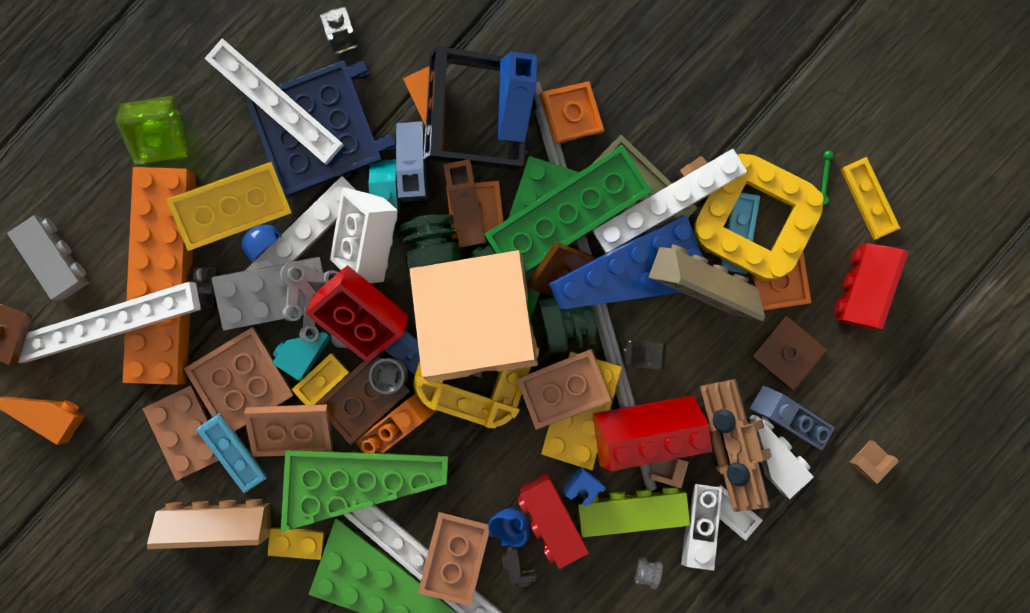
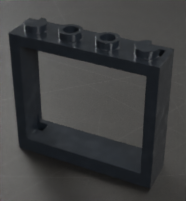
[423,46,529,170]

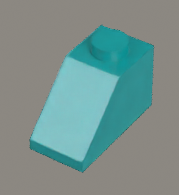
[369,159,401,212]
[272,332,331,381]

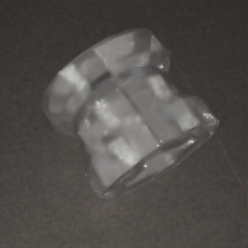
[634,557,663,589]

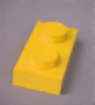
[292,353,351,405]
[268,527,325,560]

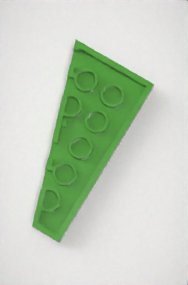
[281,450,448,533]
[309,517,458,613]

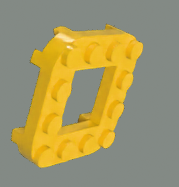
[693,154,823,282]
[414,337,539,428]

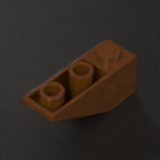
[443,159,486,248]

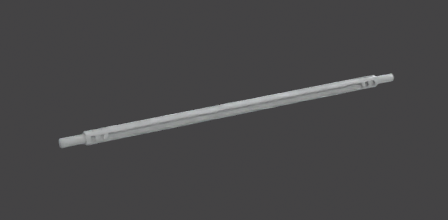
[534,81,657,490]

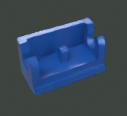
[384,330,420,375]
[563,467,606,506]

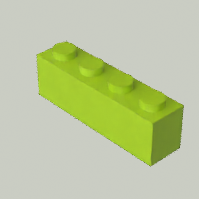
[577,486,690,538]

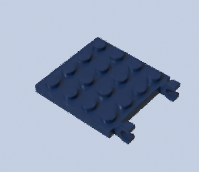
[246,60,396,197]

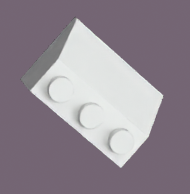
[330,188,397,283]

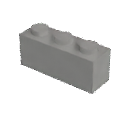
[7,215,89,301]

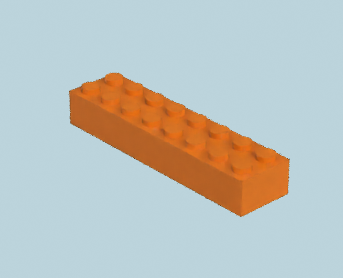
[123,167,197,385]

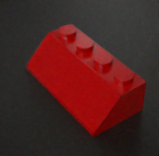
[593,396,712,471]

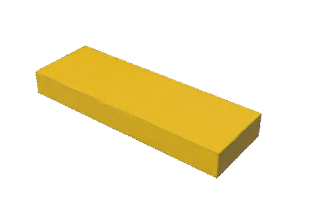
[840,157,901,240]

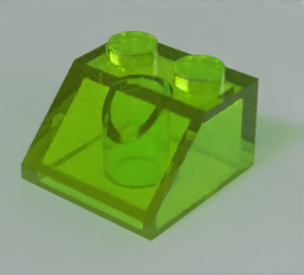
[115,95,187,165]

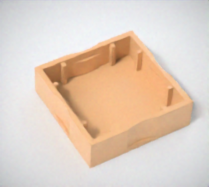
[410,250,538,382]

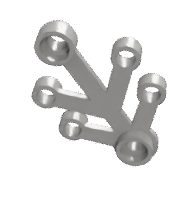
[280,261,347,348]

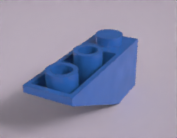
[498,52,537,143]

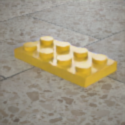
[166,162,292,251]
[541,352,623,470]

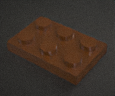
[315,354,411,445]

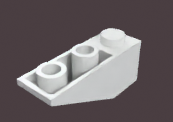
[750,415,813,499]
[681,484,722,571]

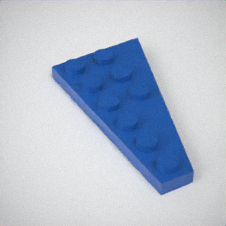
[549,215,703,309]

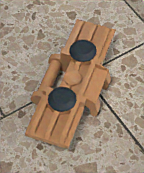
[700,379,772,512]

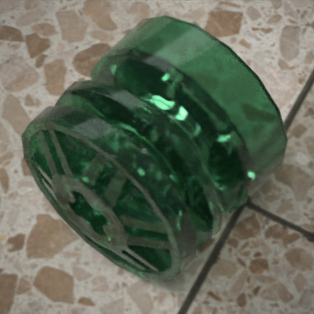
[398,214,462,272]
[539,297,597,355]

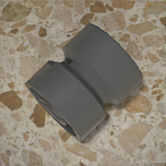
[369,358,408,394]

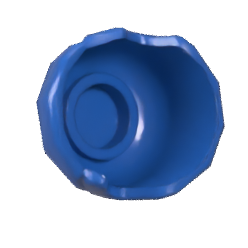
[242,224,282,263]
[488,508,532,548]

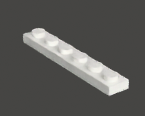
[205,39,344,165]
[593,149,747,254]
[245,176,355,271]

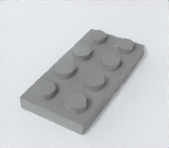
[212,257,324,330]

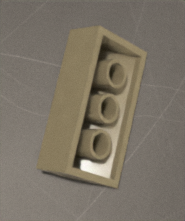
[648,245,765,322]

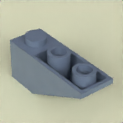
[396,121,428,202]
[750,386,835,450]

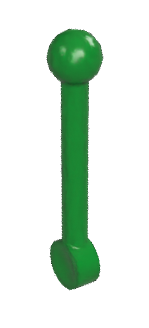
[821,150,834,205]

